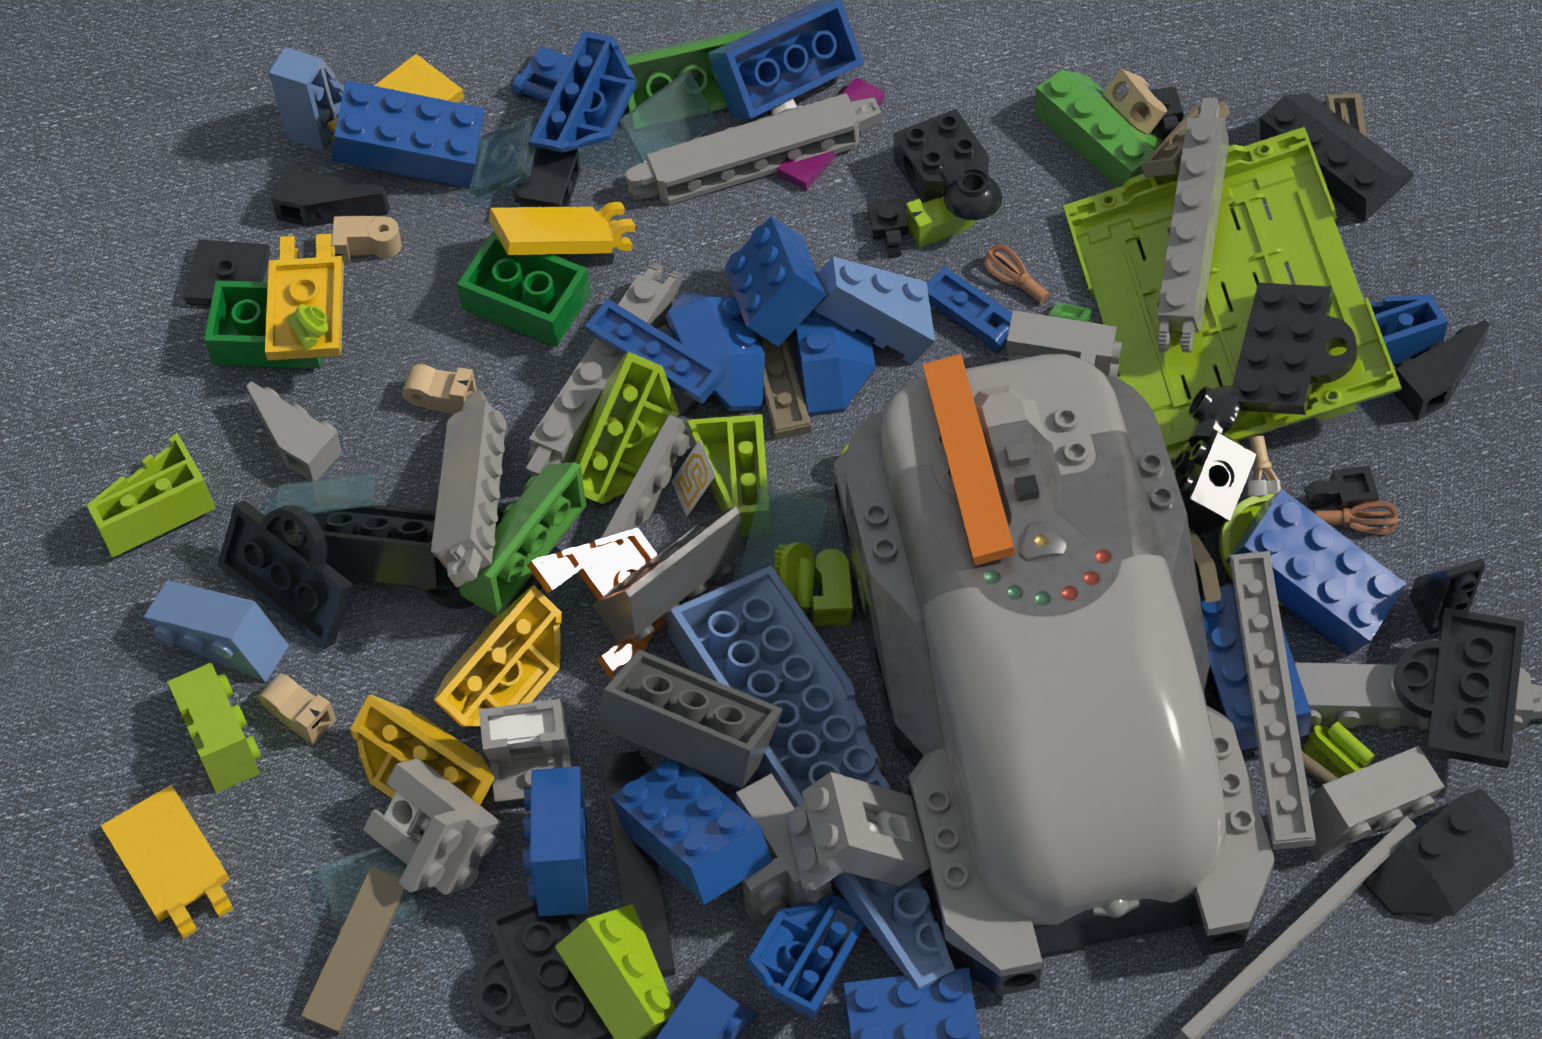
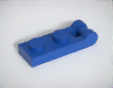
[927,266,1012,352]

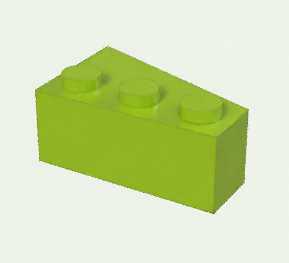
[687,414,771,536]
[86,433,216,558]
[167,663,262,793]
[555,904,676,1039]

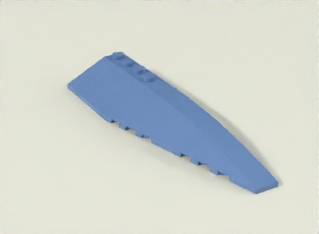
[668,566,955,990]

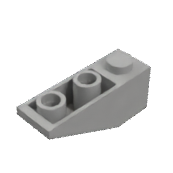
[246,381,342,484]

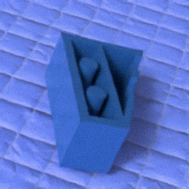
[1370,294,1448,365]

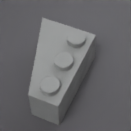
[1308,746,1445,862]

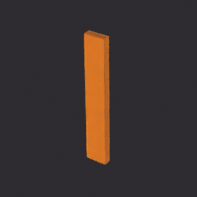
[922,354,1016,566]

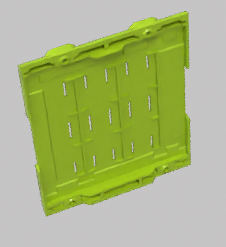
[1063,127,1402,462]

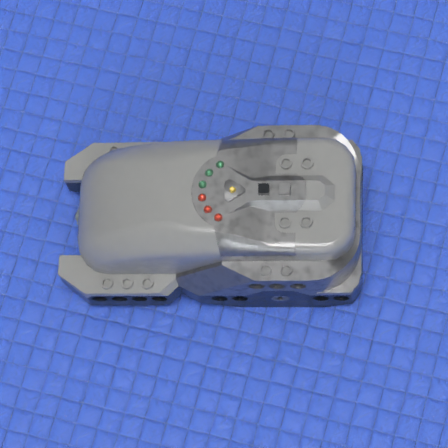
[833,354,1275,996]

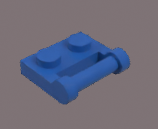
[511,46,570,103]

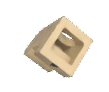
[1102,69,1167,134]
[332,216,402,264]
[402,364,477,414]
[258,673,336,745]

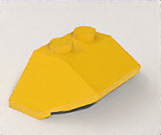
[433,585,562,727]
[350,695,495,812]

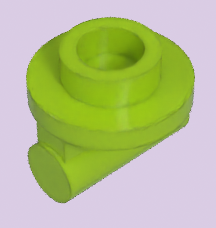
[287,304,328,349]

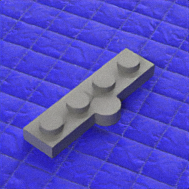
[601,415,689,539]

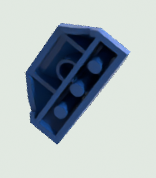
[529,30,637,152]
[665,293,765,411]
[794,309,875,417]
[747,895,865,1021]

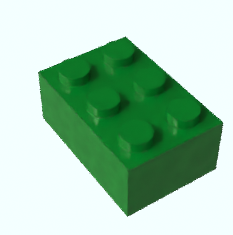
[457,231,591,347]
[204,281,322,369]

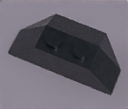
[1363,788,1514,916]

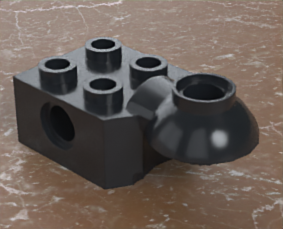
[893,109,1003,221]
[1173,386,1256,536]

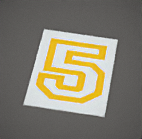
[671,439,716,517]

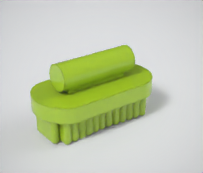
[774,542,815,614]
[1303,722,1375,778]

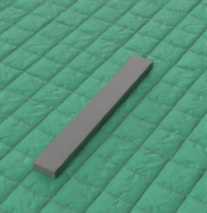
[1230,551,1316,850]
[1174,816,1417,1039]

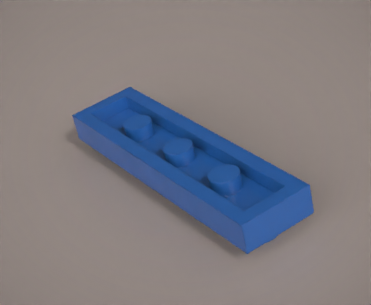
[585,299,725,404]

